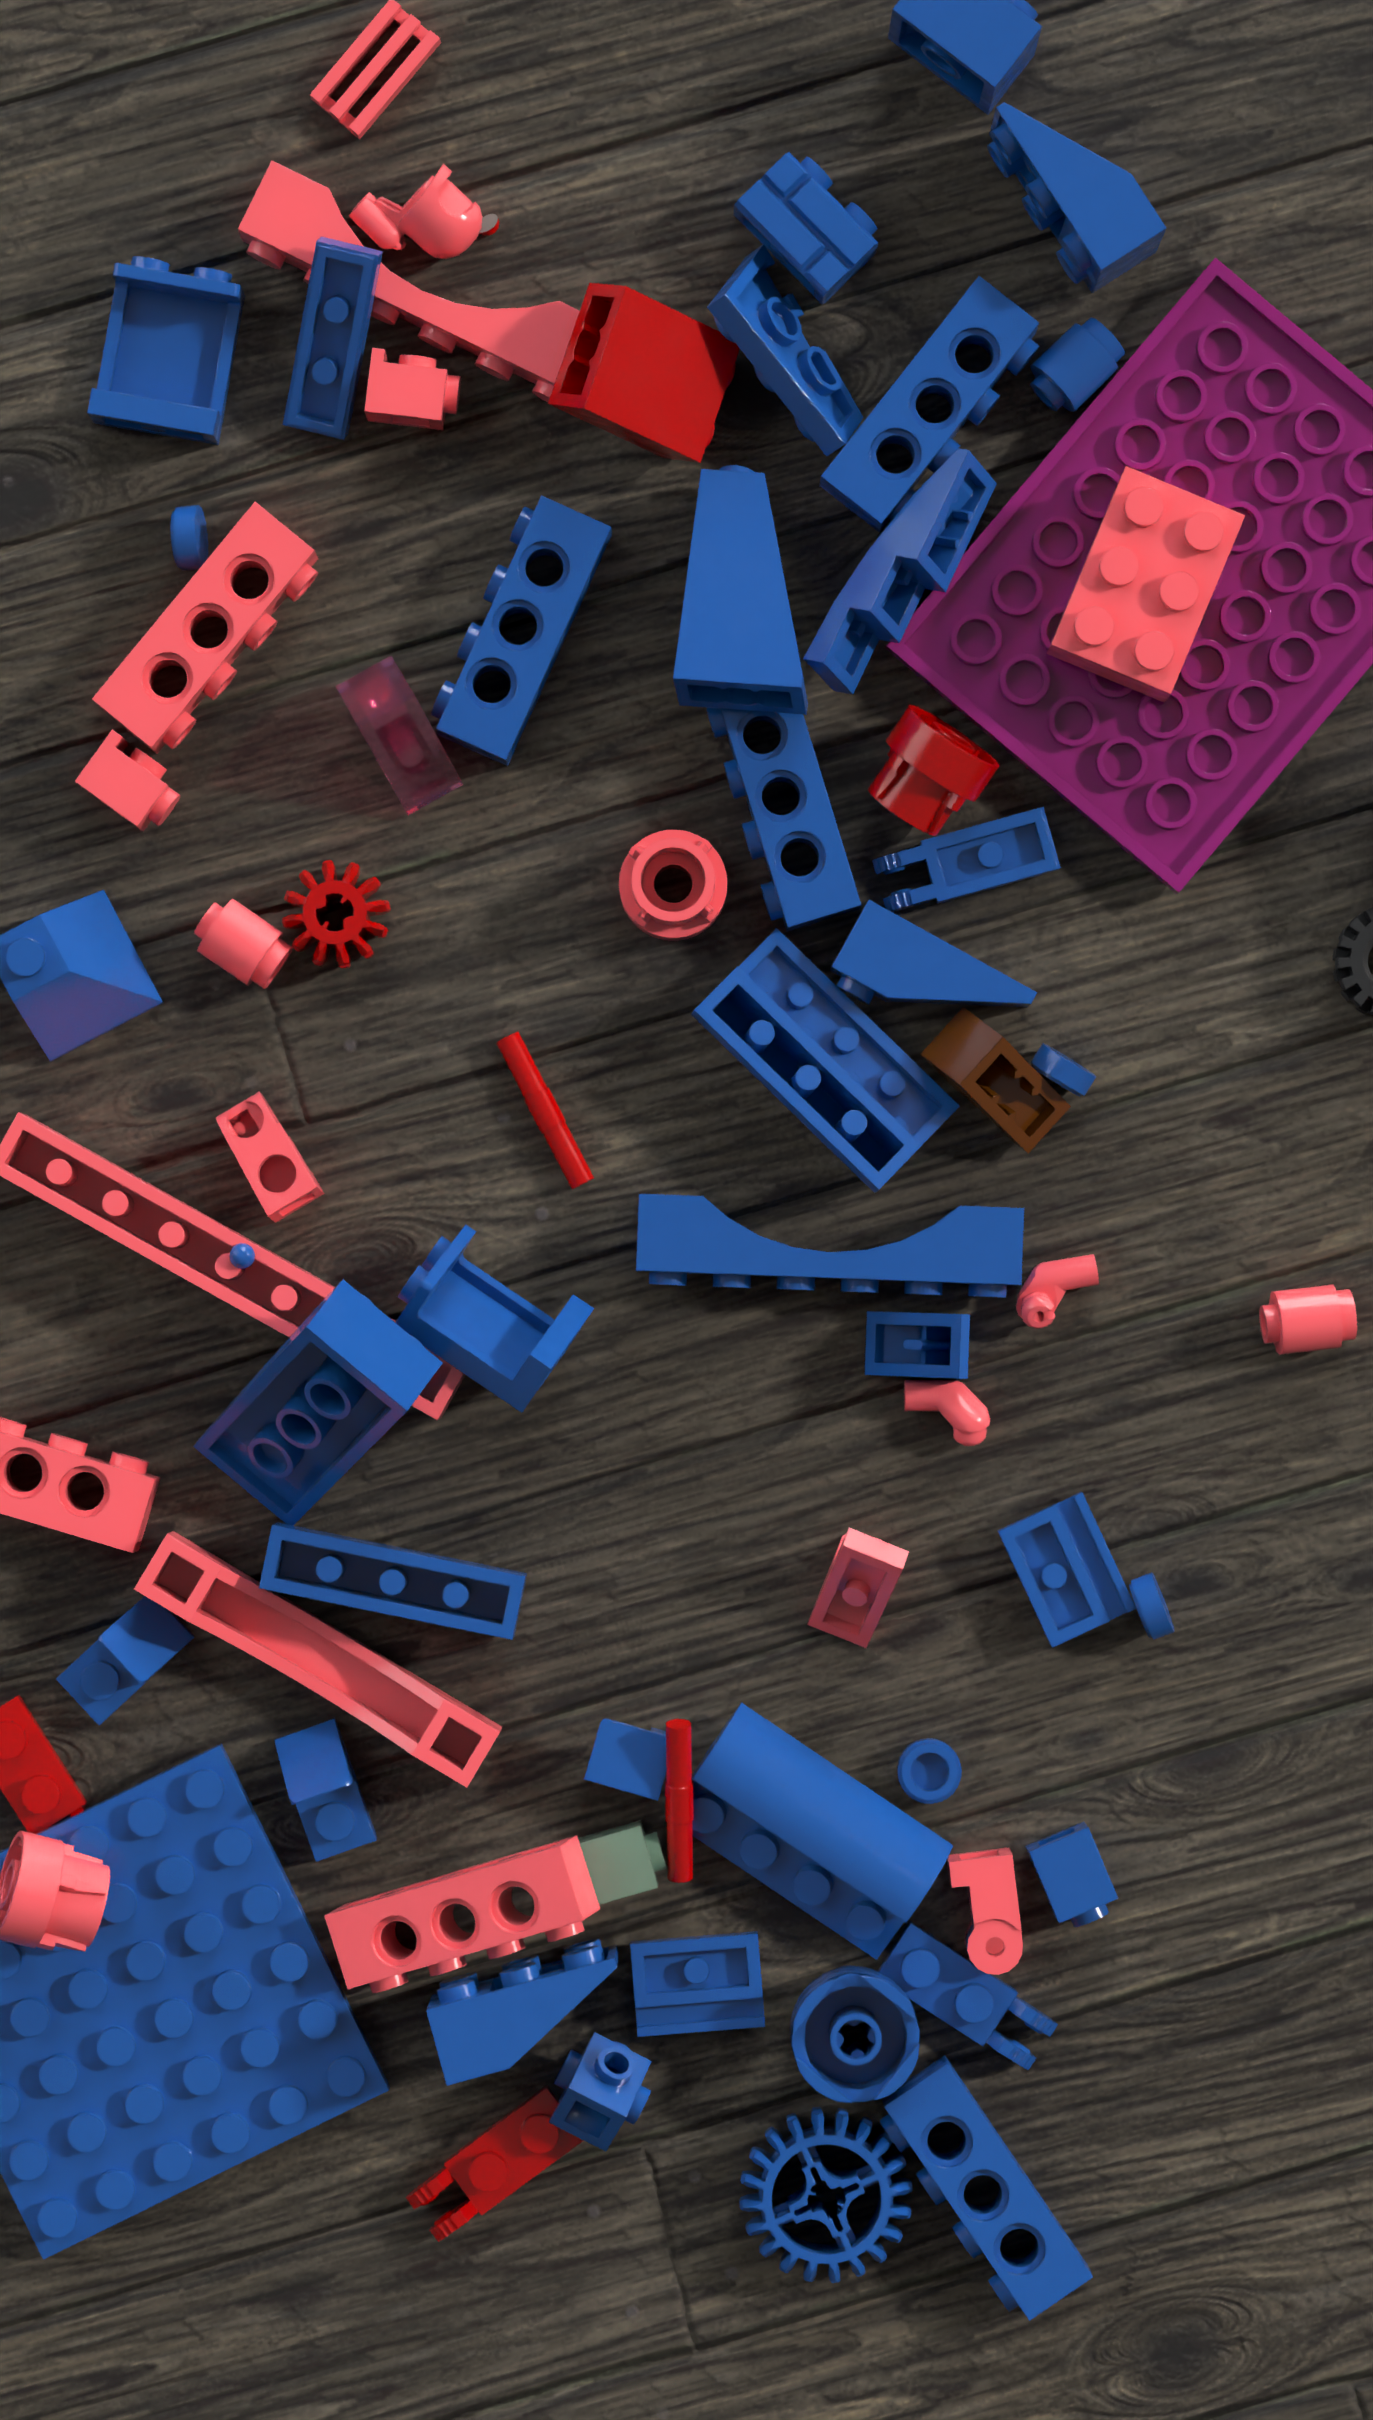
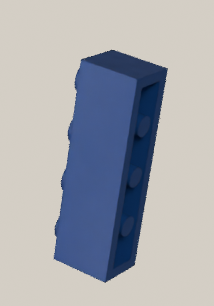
[259,1522,527,1640]

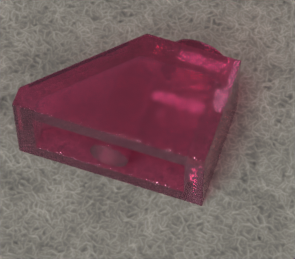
[336,656,463,815]

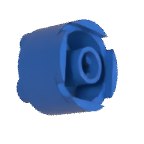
[790,1965,920,2103]

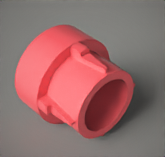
[619,830,727,941]
[0,1830,110,1952]

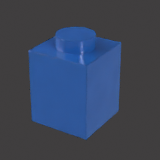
[1025,1822,1118,1927]

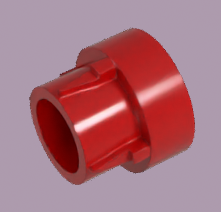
[868,705,999,836]

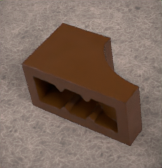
[921,1007,1071,1154]

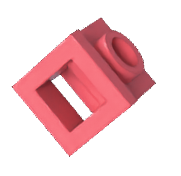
[364,348,461,430]
[75,729,181,831]

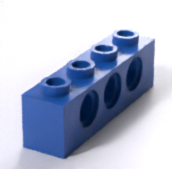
[819,276,1040,532]
[431,495,612,766]
[706,707,861,932]
[880,2055,1093,2321]

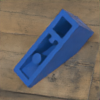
[830,900,1037,1007]

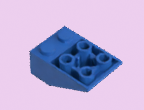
[987,102,1166,293]
[426,1938,619,2086]

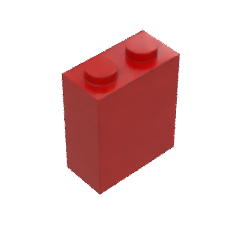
[548,283,740,463]

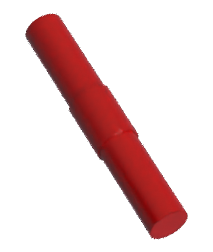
[496,1031,594,1190]
[665,1719,694,1883]

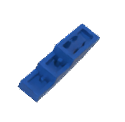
[803,448,997,694]

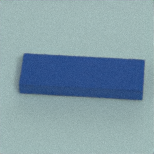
[283,236,383,440]

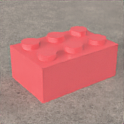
[1047,466,1245,703]

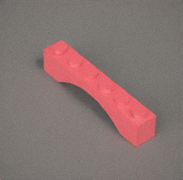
[238,161,579,402]
[134,1531,502,1788]

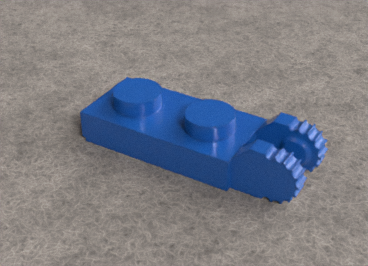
[872,807,1061,912]
[878,1921,1058,2070]

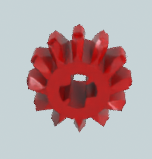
[282,860,391,969]

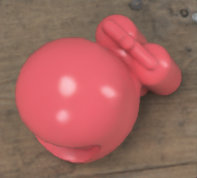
[349,163,483,259]

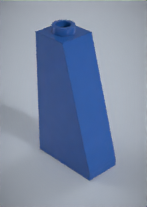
[673,465,808,715]

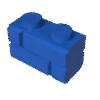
[734,152,878,305]

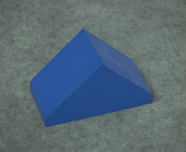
[865,1311,970,1379]

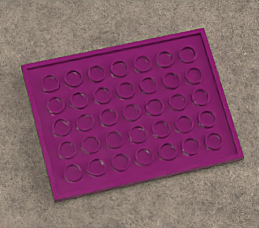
[885,257,1373,894]

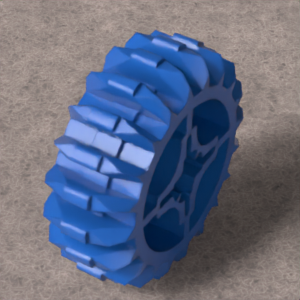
[739,2107,912,2283]

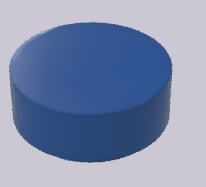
[170,505,208,571]
[1031,1043,1097,1097]
[1129,1572,1175,1640]
[897,1738,962,1804]

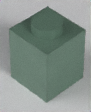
[578,1820,667,1905]

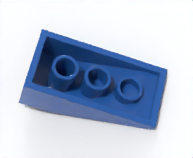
[193,1279,443,1526]

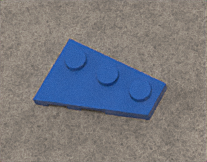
[707,244,864,456]

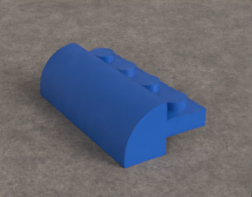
[691,928,960,1193]
[664,1702,953,1960]

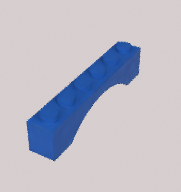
[636,1194,1024,1298]

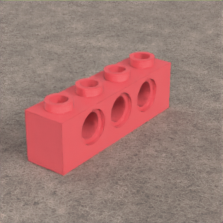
[92,502,318,754]
[0,1417,161,1553]
[324,1835,600,1993]

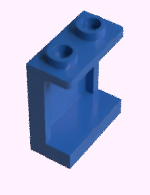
[87,256,245,445]
[395,1225,594,1413]

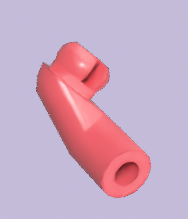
[1016,1254,1099,1329]
[904,1380,990,1446]

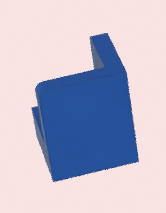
[584,1718,666,1801]

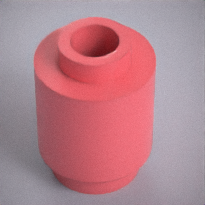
[194,899,293,989]
[1259,1285,1357,1355]

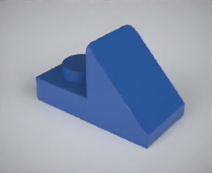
[56,1596,195,1725]
[274,1718,378,1862]

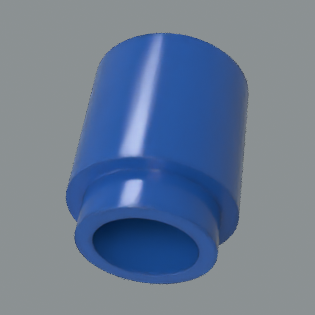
[1030,317,1125,412]

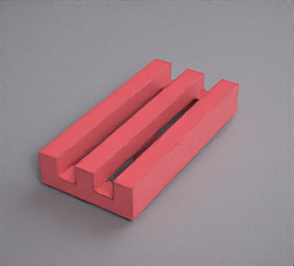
[310,0,441,140]

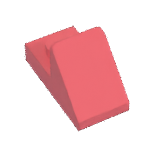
[807,1528,909,1648]

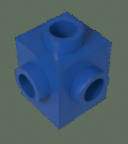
[549,2032,652,2152]

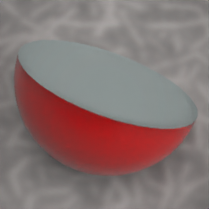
[479,214,499,236]

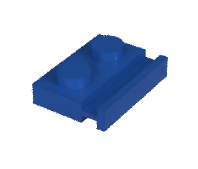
[997,1492,1136,1648]
[630,1931,765,2037]

